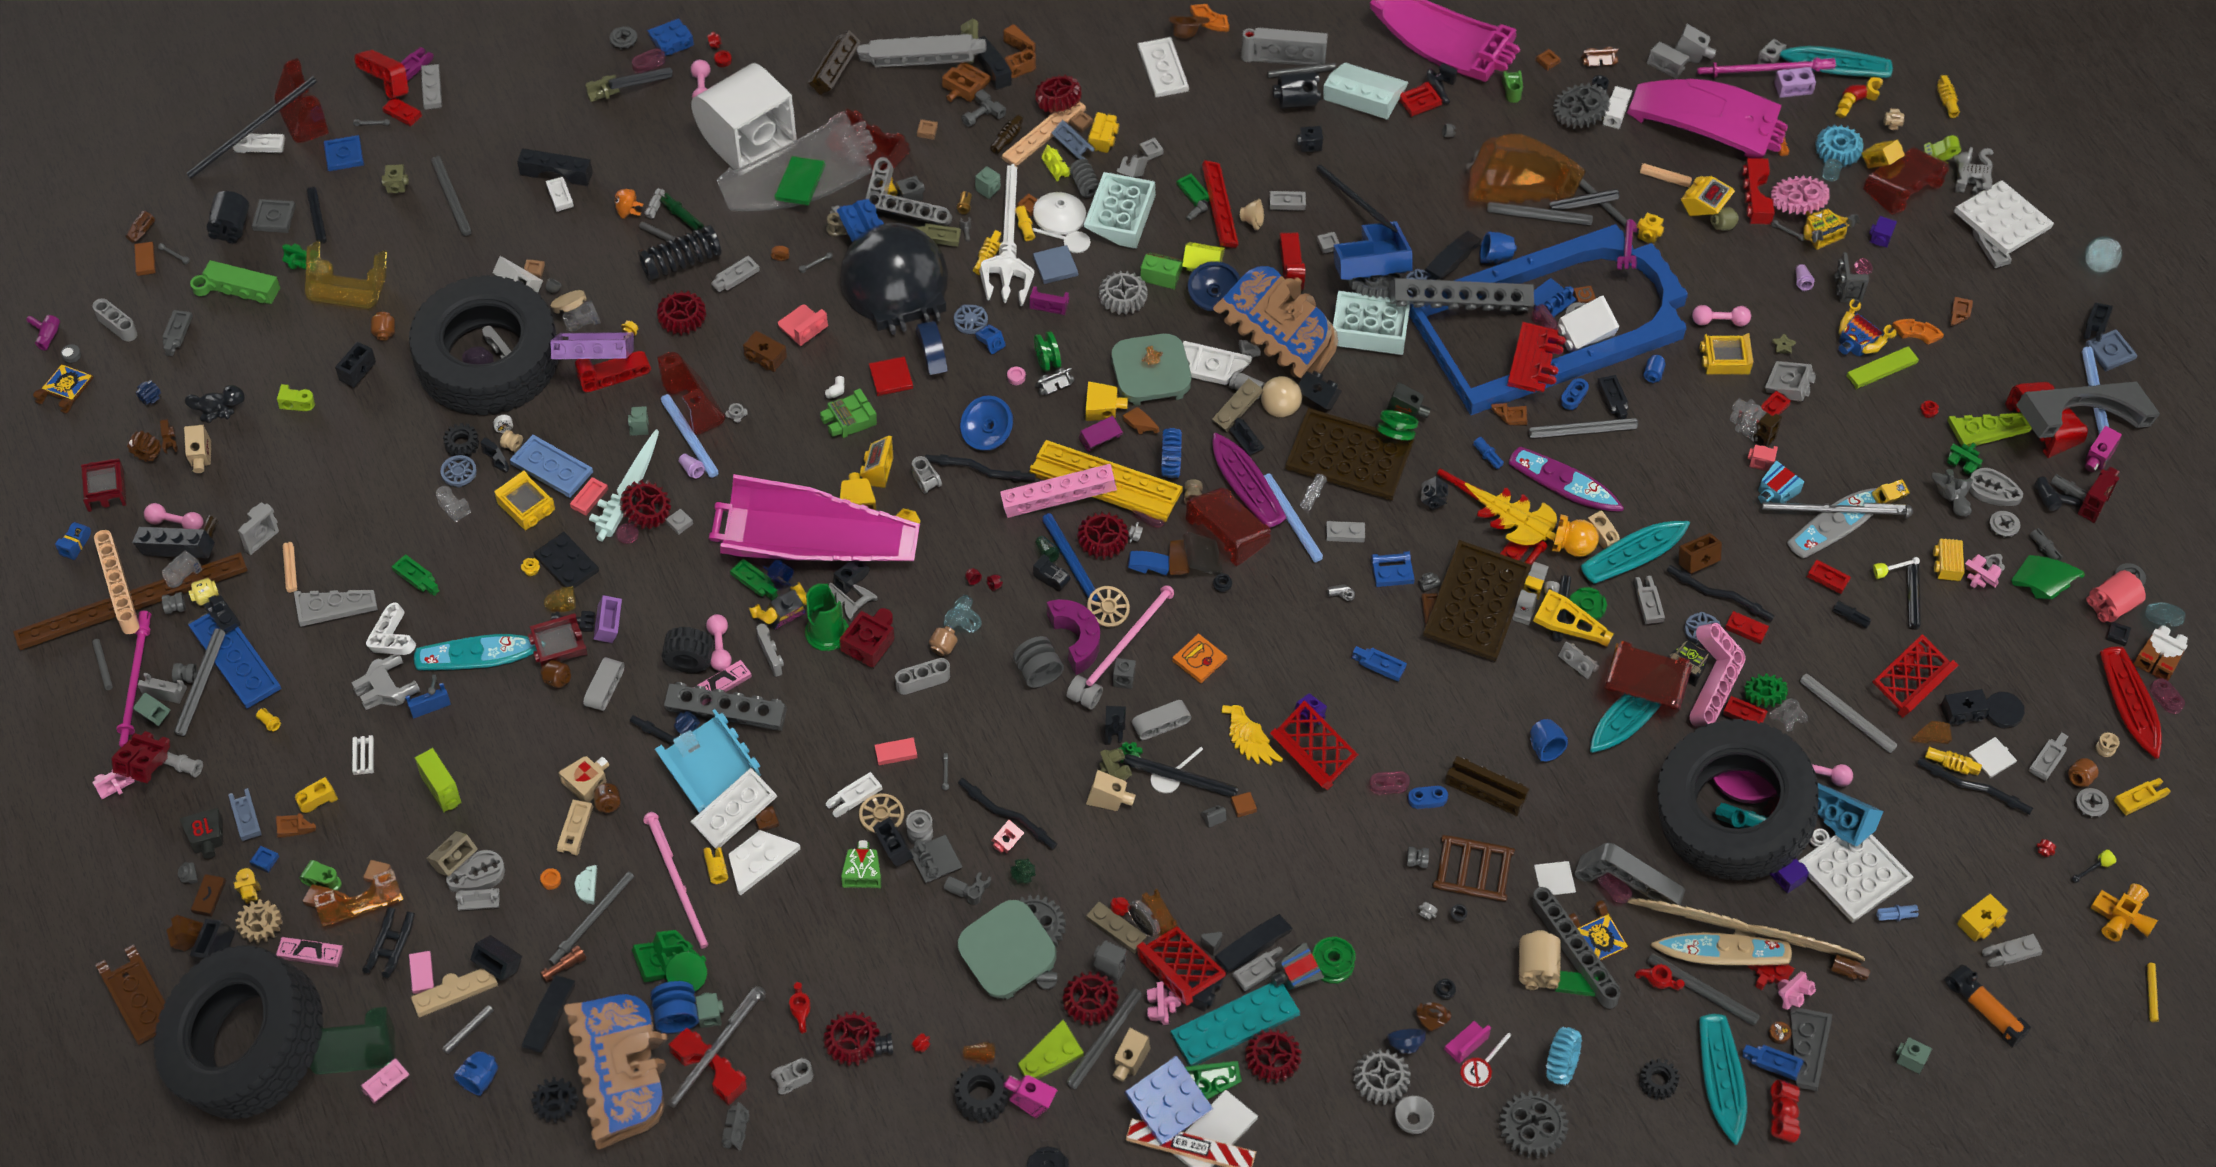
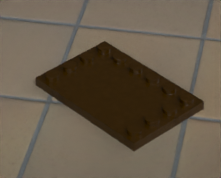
[1285,408,1414,501]
[1423,540,1531,662]

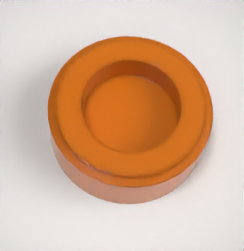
[540,868,561,890]

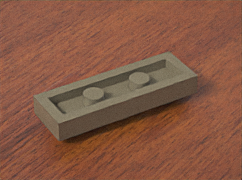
[1212,378,1263,432]
[1086,902,1147,954]

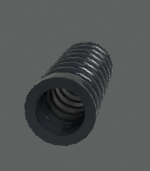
[638,225,722,281]

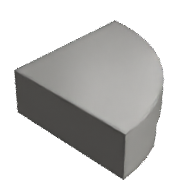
[1239,340,1261,357]

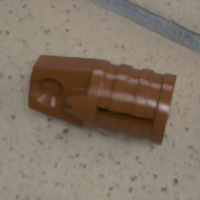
[125,211,155,243]
[1830,954,1870,980]

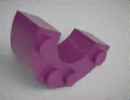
[1047,599,1100,675]

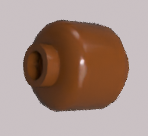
[371,312,395,340]
[2068,758,2099,788]

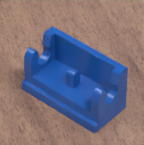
[405,683,451,719]

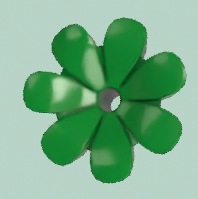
[1118,742,1143,763]

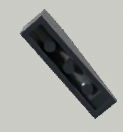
[975,36,1012,90]

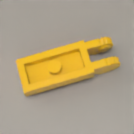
[2114,778,2171,816]

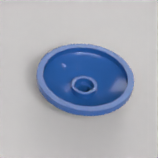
[960,396,1013,451]

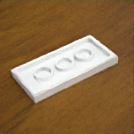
[1138,37,1189,97]
[691,768,778,849]
[1173,1090,1258,1167]

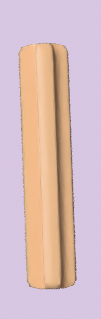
[1640,163,1692,187]
[283,542,297,593]

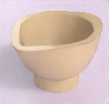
[1240,199,1264,230]

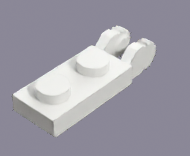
[233,134,285,153]
[826,772,882,818]

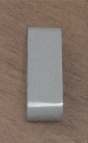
[92,298,138,342]
[584,657,625,711]
[895,658,950,695]
[1132,700,1192,740]

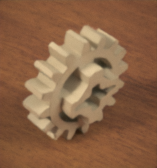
[235,899,282,944]

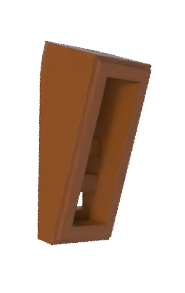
[1003,24,1035,52]

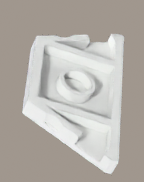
[1183,341,1252,385]
[729,830,800,896]

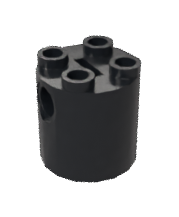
[1272,71,1321,108]
[206,191,249,244]

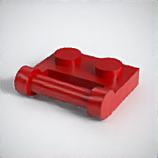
[1398,82,1442,117]
[1500,541,1548,570]

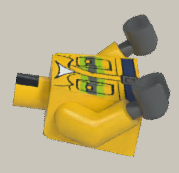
[1803,209,1860,250]

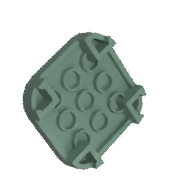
[1112,334,1191,406]
[958,900,1057,999]

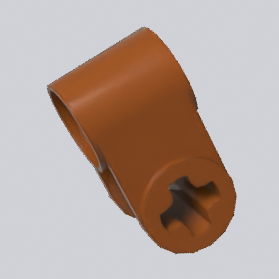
[1004,49,1036,78]

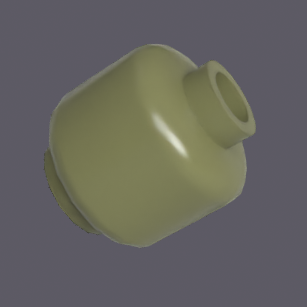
[1710,207,1738,231]

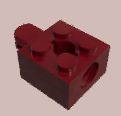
[840,608,895,668]

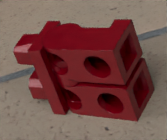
[2078,466,2119,523]
[111,731,170,783]

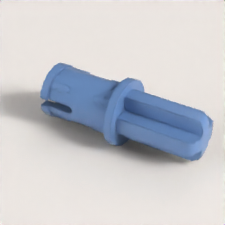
[1876,905,1919,921]

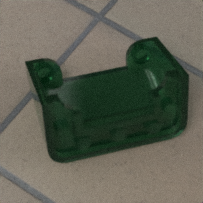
[310,1007,395,1074]

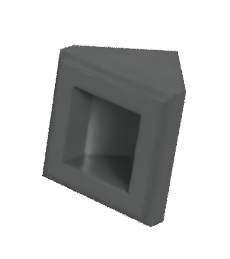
[1201,805,1227,828]
[1201,932,1222,956]

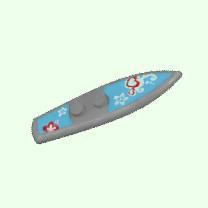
[1787,488,1884,559]

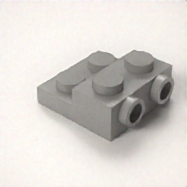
[1765,361,1816,401]
[238,502,279,555]

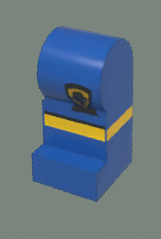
[55,522,91,560]

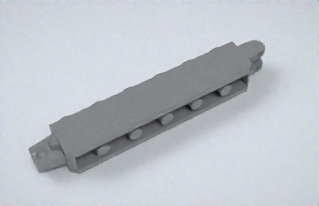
[857,34,986,67]

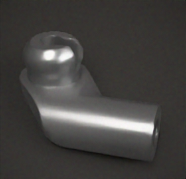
[1327,585,1355,601]

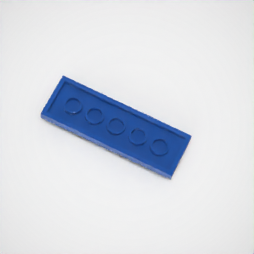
[188,613,281,709]

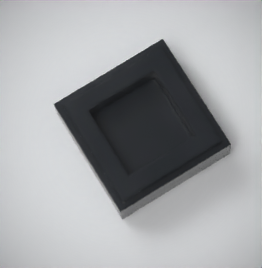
[1439,63,1458,85]
[2106,622,2131,646]

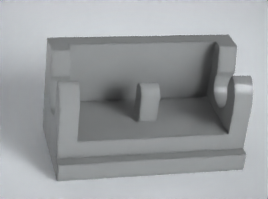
[1647,42,1689,79]
[1117,155,1149,177]
[138,673,187,704]

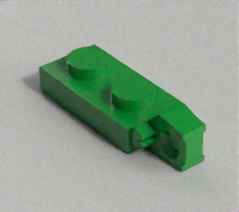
[391,554,440,596]
[730,559,778,600]

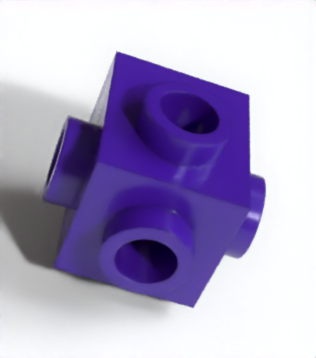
[1294,693,1327,728]

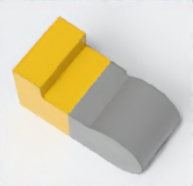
[1523,562,1549,600]

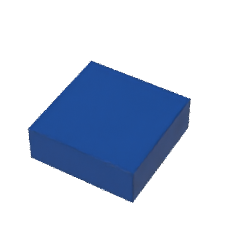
[250,846,279,873]

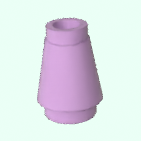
[1795,265,1814,291]
[679,454,705,478]

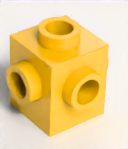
[1637,213,1664,245]

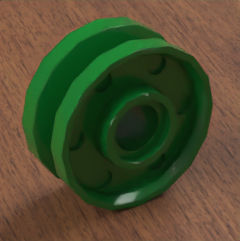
[1034,331,1061,372]
[1377,410,1419,440]
[1312,937,1356,983]

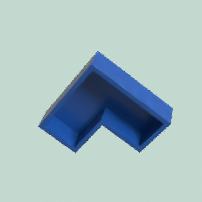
[1334,221,1413,280]

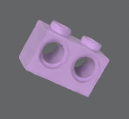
[1774,67,1816,98]

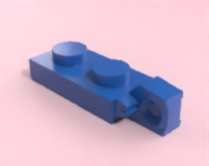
[1352,646,1407,682]
[1743,1044,1803,1081]

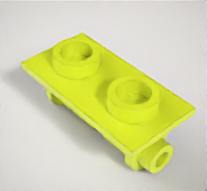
[1041,144,1070,181]

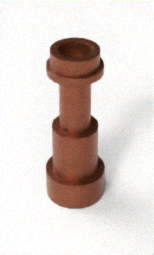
[540,945,587,983]

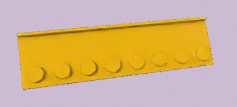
[1029,440,1183,522]

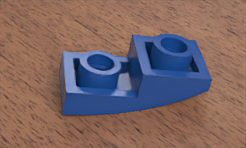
[1128,551,1169,575]

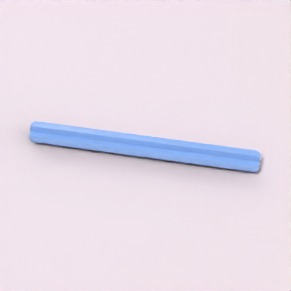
[2082,347,2109,434]
[661,394,718,478]
[1264,473,1323,563]

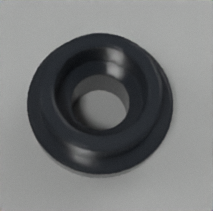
[1213,573,1232,592]
[1435,979,1456,999]

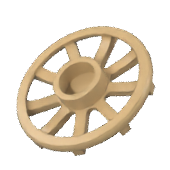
[1087,586,1130,627]
[859,794,904,833]

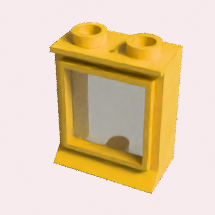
[1700,333,1753,374]
[494,470,555,531]

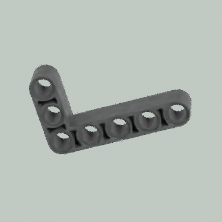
[1575,843,1685,906]

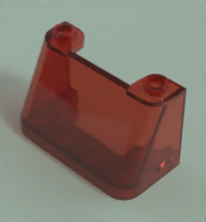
[274,58,329,143]
[1186,488,1271,567]
[1603,641,1693,711]

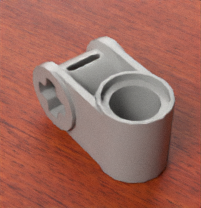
[912,456,942,494]
[771,1058,813,1094]

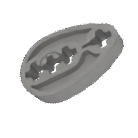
[1969,468,2023,506]
[446,850,505,892]

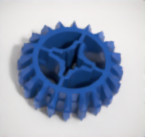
[1161,428,1182,478]

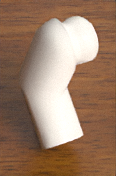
[825,376,844,399]

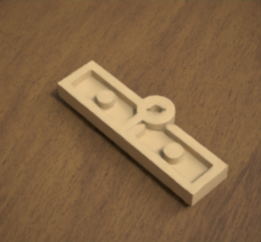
[411,968,498,1017]

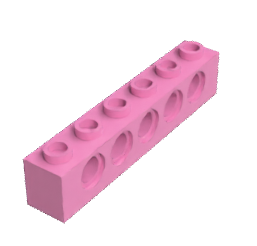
[1000,464,1117,518]

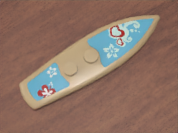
[1651,933,1792,965]

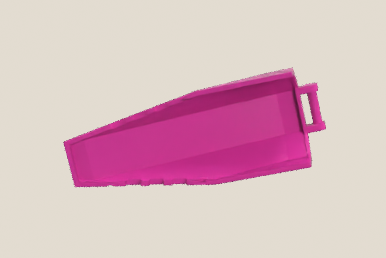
[708,474,920,561]

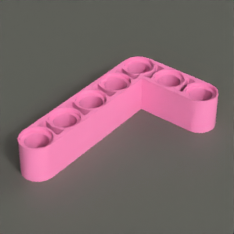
[1690,623,1745,727]

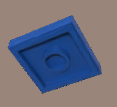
[324,135,364,171]

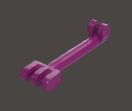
[1617,219,1637,270]

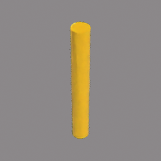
[2147,963,2159,1022]

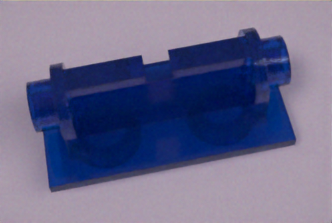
[763,560,794,586]

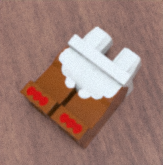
[2134,625,2188,683]

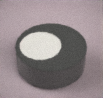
[61,344,81,363]

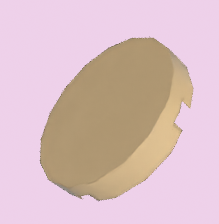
[551,290,587,314]

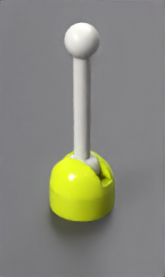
[1873,557,1920,579]

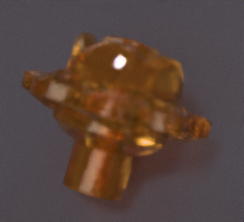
[1142,346,1163,365]

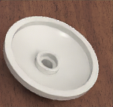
[1033,192,1086,235]

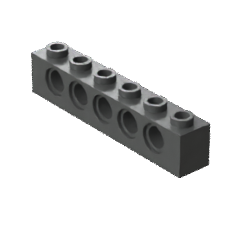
[664,682,787,731]

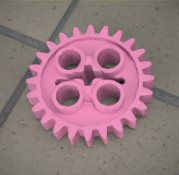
[1771,176,1829,215]

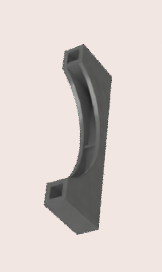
[2016,382,2160,438]

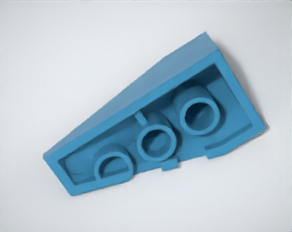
[1818,783,1883,846]

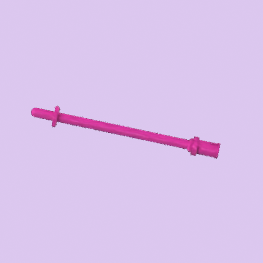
[1697,58,1836,78]
[116,611,152,747]

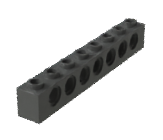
[1390,278,1534,312]

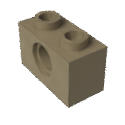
[427,831,478,877]

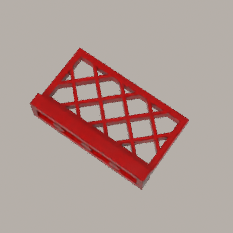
[1872,634,1958,718]
[1270,700,1359,790]
[1136,926,1226,1006]

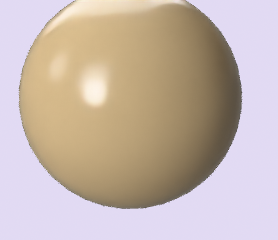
[1261,376,1302,417]

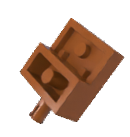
[942,62,991,102]

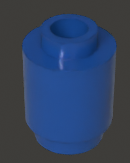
[1643,355,1665,383]

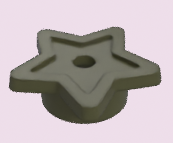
[1772,334,1796,354]

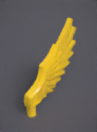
[1222,705,1283,766]

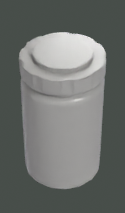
[1229,371,1265,400]

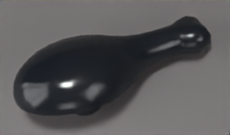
[1426,68,1450,105]

